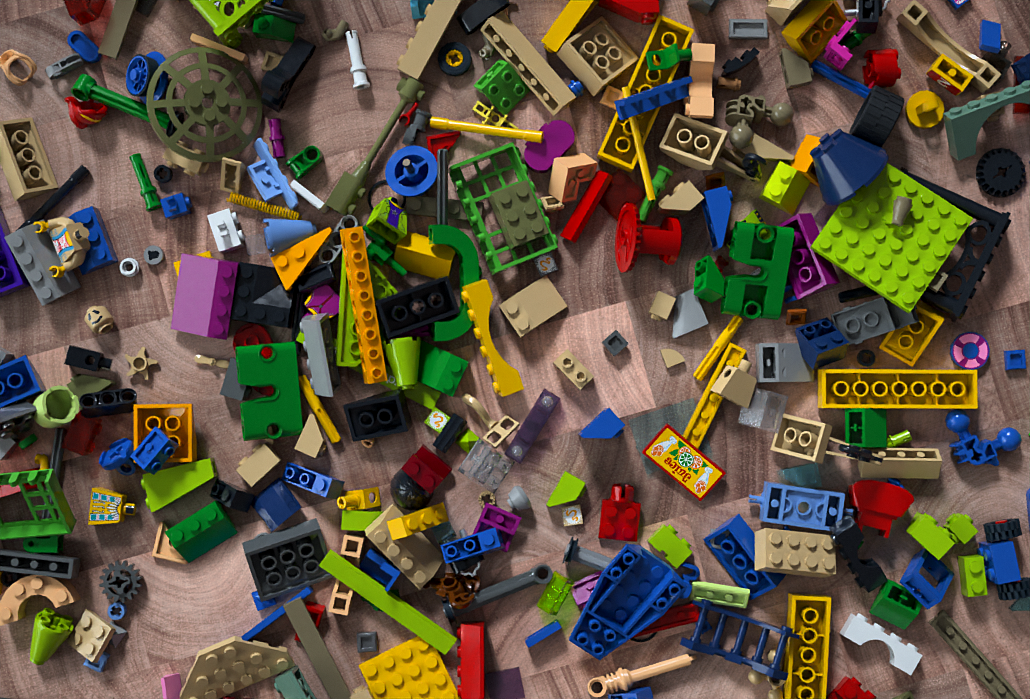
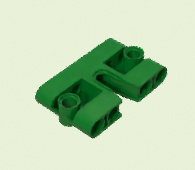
[720,221,794,320]
[235,341,303,441]

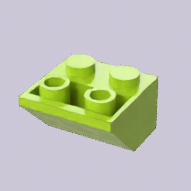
[906,512,955,560]

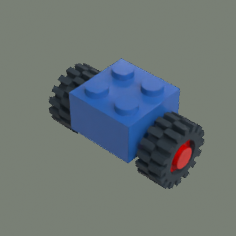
[977,518,1030,601]

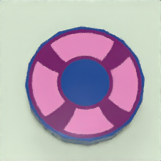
[950,332,990,370]

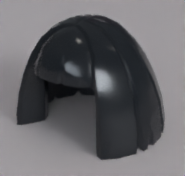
[390,469,434,511]

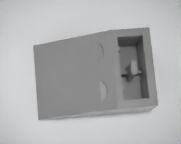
[755,343,814,383]

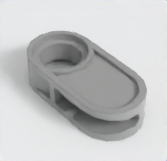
[45,53,83,80]

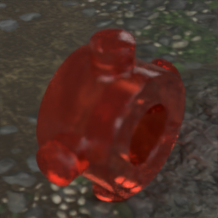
[715,255,729,272]

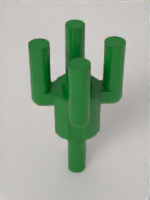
[363,224,407,277]

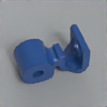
[679,561,700,599]

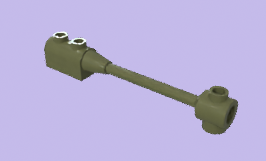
[325,77,426,216]

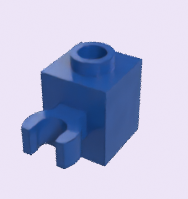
[160,193,193,220]

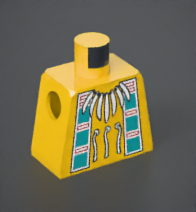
[88,487,136,525]

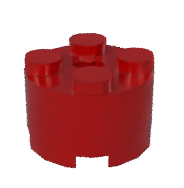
[862,48,901,89]

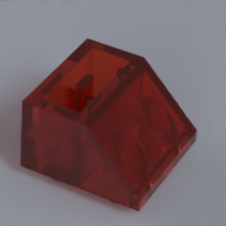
[63,0,106,26]

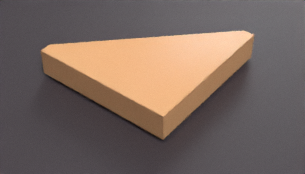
[152,521,188,564]

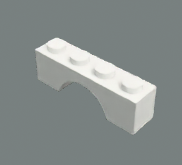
[840,613,923,675]

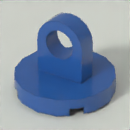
[99,438,137,476]

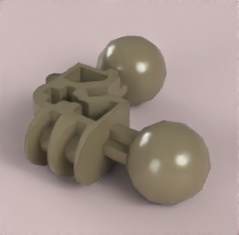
[725,95,794,149]

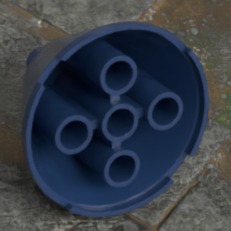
[809,129,889,206]

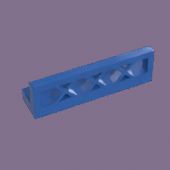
[614,76,693,120]

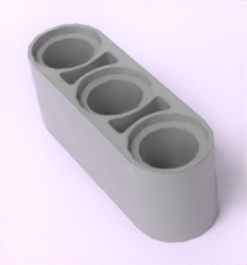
[319,215,360,264]

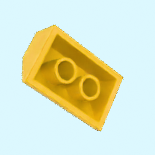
[781,0,848,64]

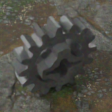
[99,560,143,603]

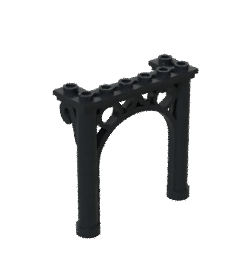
[900,167,1012,323]

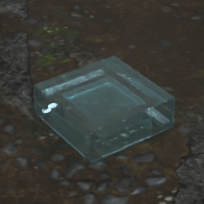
[431,521,457,545]

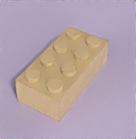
[755,528,836,578]

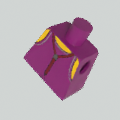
[302,284,340,321]

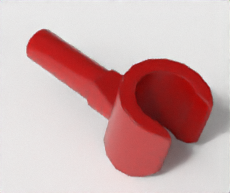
[399,102,419,127]

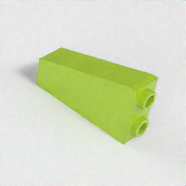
[141,457,218,512]

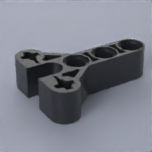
[261,36,316,113]

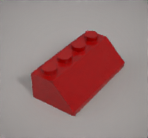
[457,621,485,699]

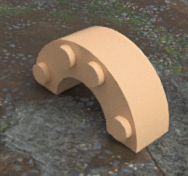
[683,43,715,119]
[0,575,81,626]

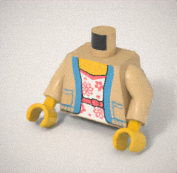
[33,217,91,278]

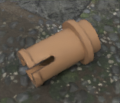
[717,76,741,92]

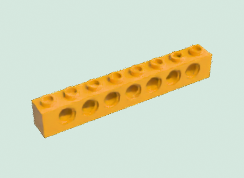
[339,226,387,384]

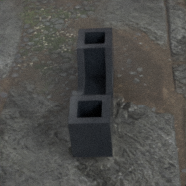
[829,515,888,593]

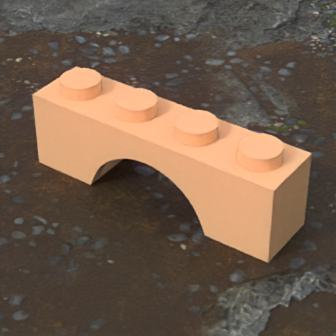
[328,533,366,615]

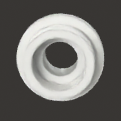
[120,258,139,277]

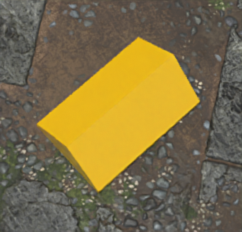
[394,231,456,279]

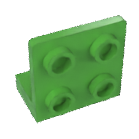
[473,59,530,116]

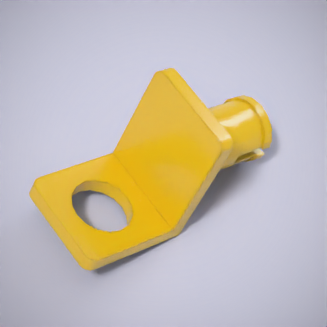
[337,487,381,510]

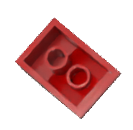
[598,0,659,25]

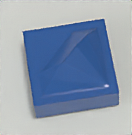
[251,591,277,611]

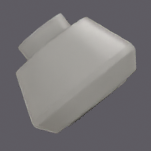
[507,486,531,511]

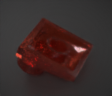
[599,168,645,221]

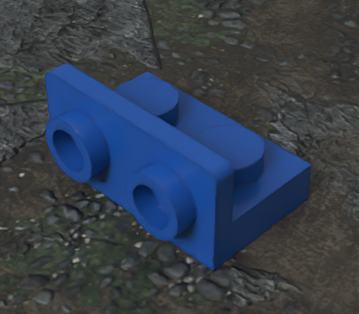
[130,426,179,475]

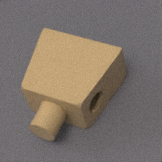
[710,359,757,409]

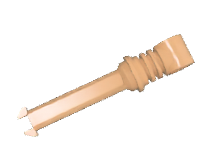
[587,654,697,698]

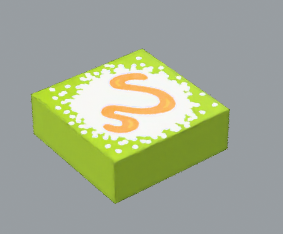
[424,407,451,433]

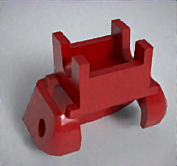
[848,480,914,538]

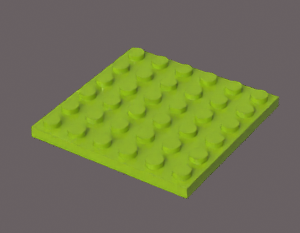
[810,163,973,314]

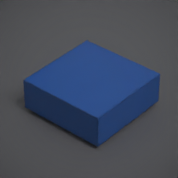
[1004,350,1026,370]

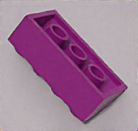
[778,213,840,300]

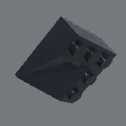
[230,262,297,329]

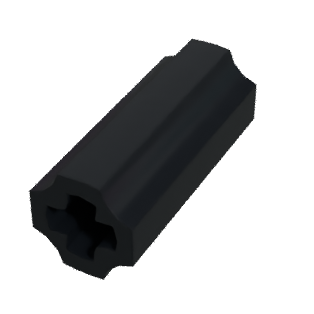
[432,413,467,454]

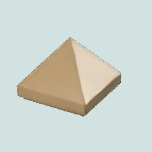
[540,196,564,213]

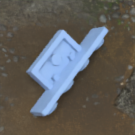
[246,138,299,210]

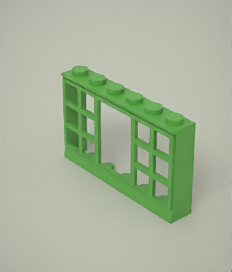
[448,142,558,276]
[0,469,77,540]

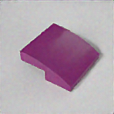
[472,502,522,553]

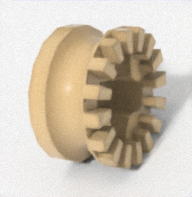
[478,491,496,508]

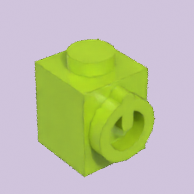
[944,513,979,545]

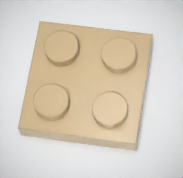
[67,609,116,663]

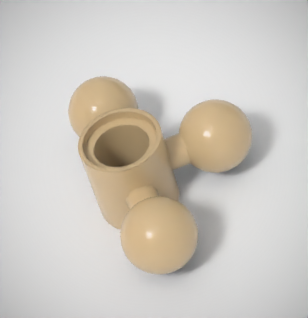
[748,649,785,699]

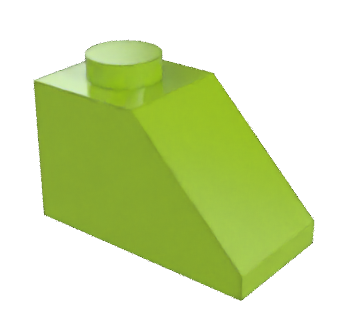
[546,471,587,507]

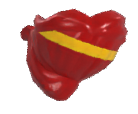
[64,96,108,129]

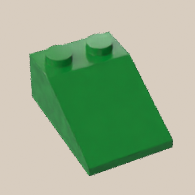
[417,340,469,397]

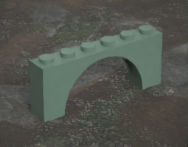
[943,80,1030,161]

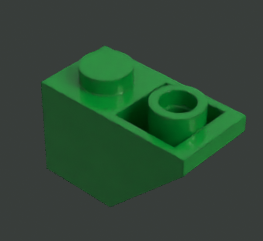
[694,255,725,303]

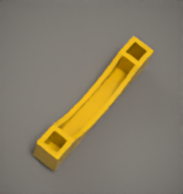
[461,279,524,397]

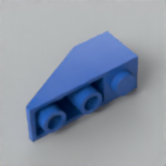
[281,461,345,499]
[440,527,505,564]

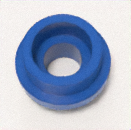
[568,80,584,98]

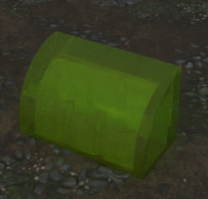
[536,571,574,616]

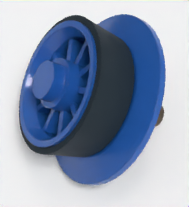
[126,51,172,104]

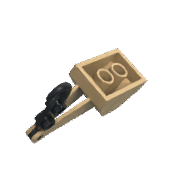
[659,113,767,184]
[770,413,884,466]

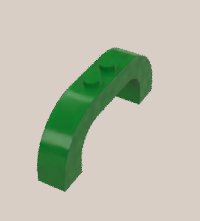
[428,225,482,341]

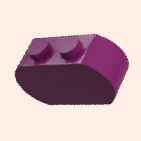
[524,120,575,174]

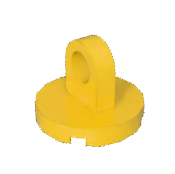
[905,90,944,129]

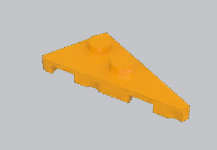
[271,227,333,291]

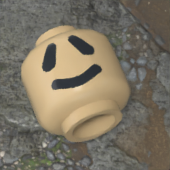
[84,306,114,334]

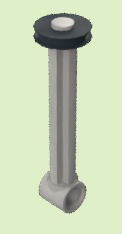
[563,537,613,571]

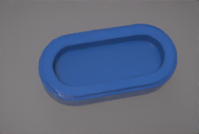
[67,30,102,64]

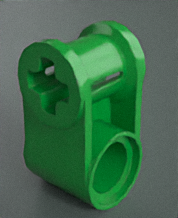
[286,146,323,180]

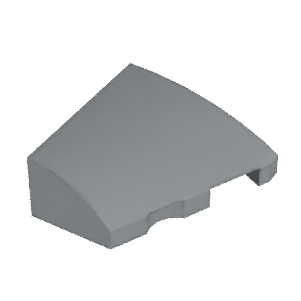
[672,289,709,339]

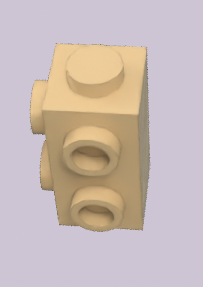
[162,140,209,177]

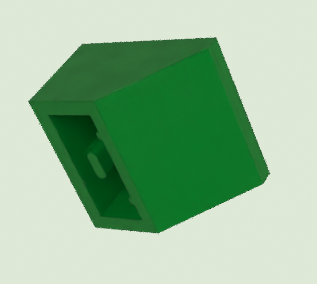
[845,408,887,447]
[869,579,922,630]

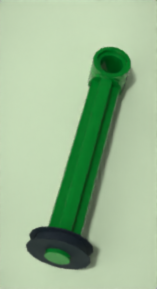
[71,74,184,137]

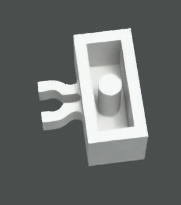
[207,208,245,254]

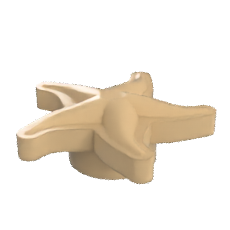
[125,347,158,380]

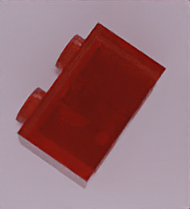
[61,411,102,456]

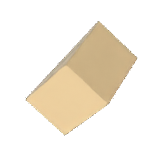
[220,157,247,194]

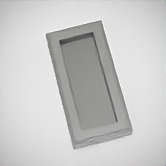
[729,19,767,40]

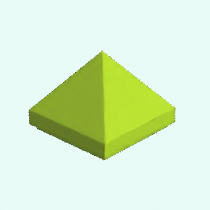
[455,428,482,455]

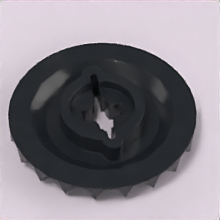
[976,148,1026,197]

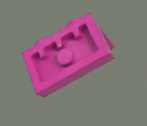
[823,18,857,71]

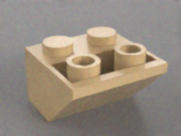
[657,181,704,216]

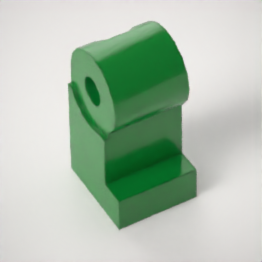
[23,535,63,553]

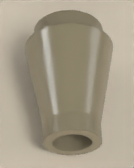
[891,196,913,226]

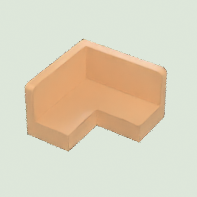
[548,153,598,203]

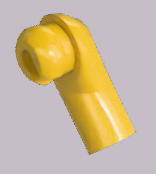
[34,454,49,470]

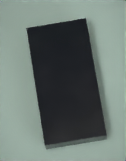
[297,261,336,295]

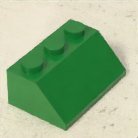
[165,500,239,563]

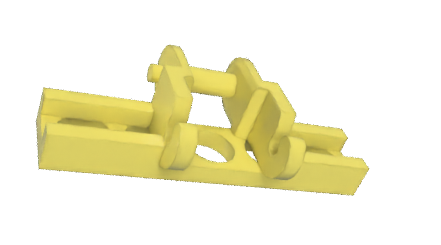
[472,101,519,129]

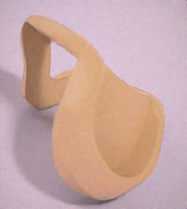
[0,50,37,86]

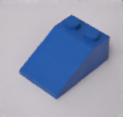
[701,186,733,252]

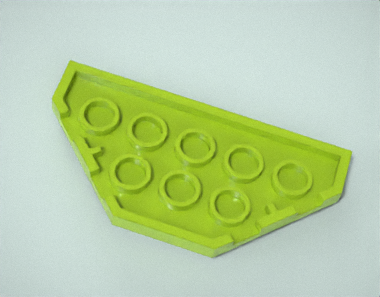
[335,250,398,367]

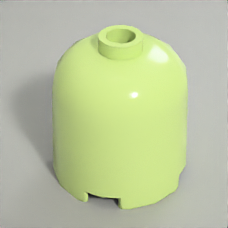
[32,385,79,429]

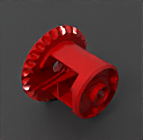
[615,203,682,273]

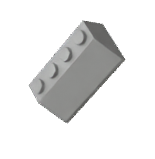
[4,219,81,306]
[300,313,342,397]

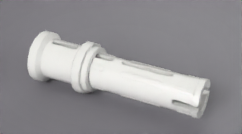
[345,30,370,90]

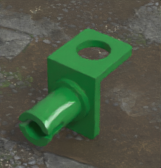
[646,43,692,71]

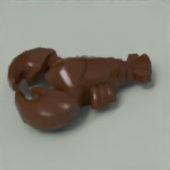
[423,573,481,609]

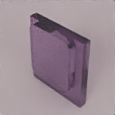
[485,667,525,699]

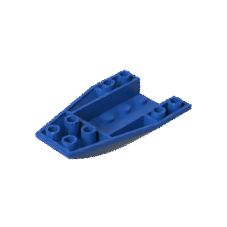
[569,544,688,660]

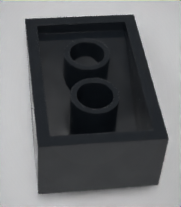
[343,388,412,442]

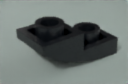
[721,47,759,77]

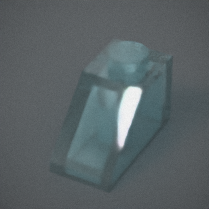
[776,462,822,489]

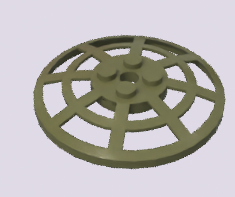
[146,47,262,163]

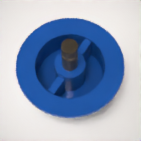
[385,146,437,197]

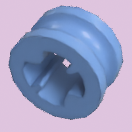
[108,602,127,620]

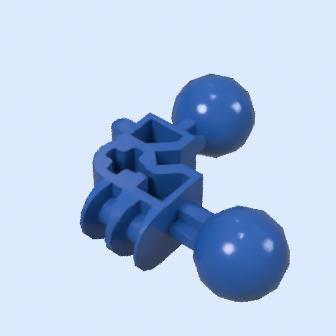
[945,409,1022,466]

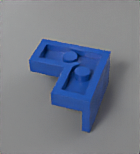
[359,547,401,592]

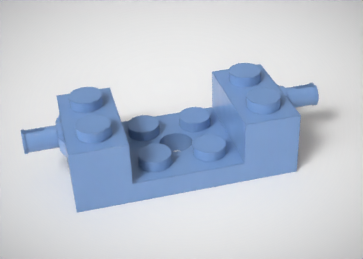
[748,481,853,531]

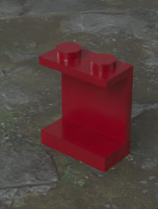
[401,444,452,494]

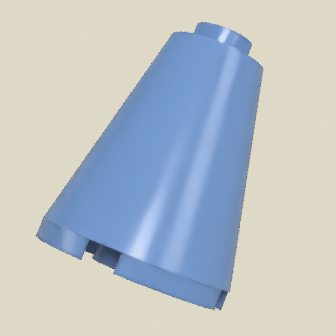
[263,219,317,257]

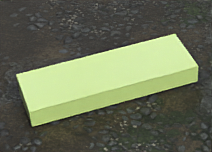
[689,580,750,609]

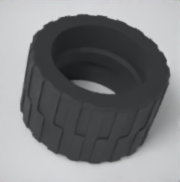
[849,85,905,148]

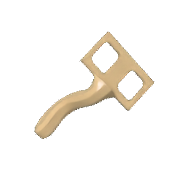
[461,393,520,449]

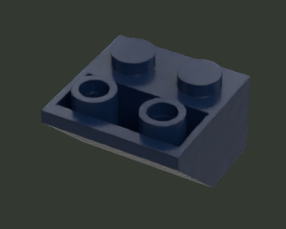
[795,317,850,370]

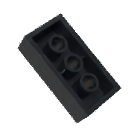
[374,276,460,338]

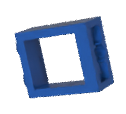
[900,548,954,610]

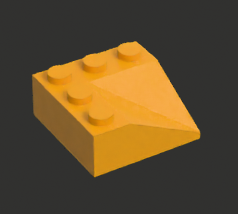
[134,404,197,463]

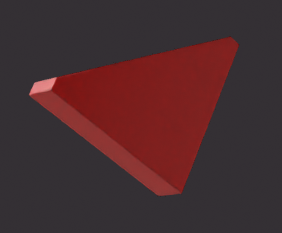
[426,131,461,161]

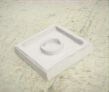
[290,180,329,214]

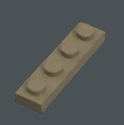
[406,196,483,221]

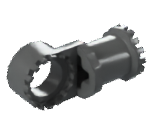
[402,109,432,146]

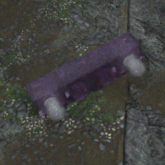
[504,388,561,464]

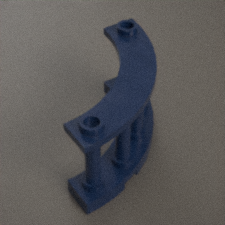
[680,599,800,681]

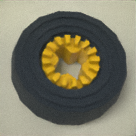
[437,42,472,77]

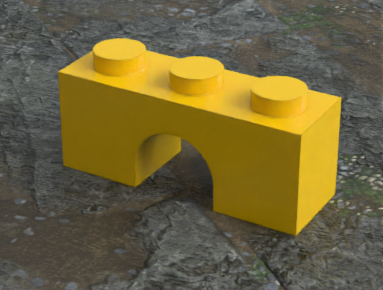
[386,502,449,540]

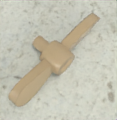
[194,355,229,369]

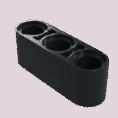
[456,0,510,35]
[79,388,137,418]

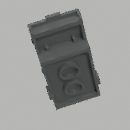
[831,297,919,346]

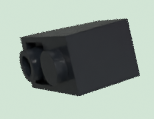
[210,478,255,513]

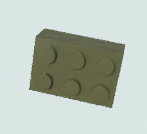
[488,180,549,251]

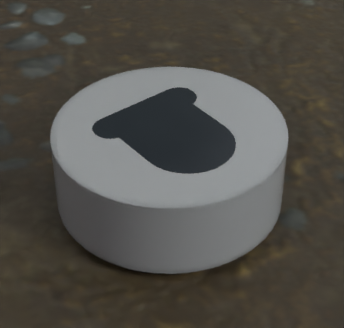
[144,245,164,265]

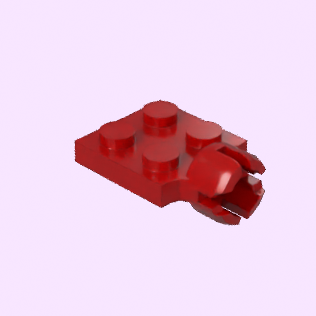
[598,483,641,542]

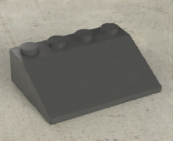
[242,518,334,602]

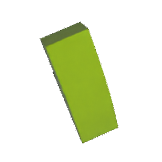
[341,509,384,531]

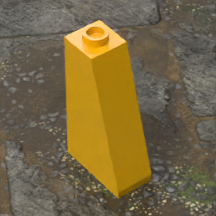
[541,0,598,53]

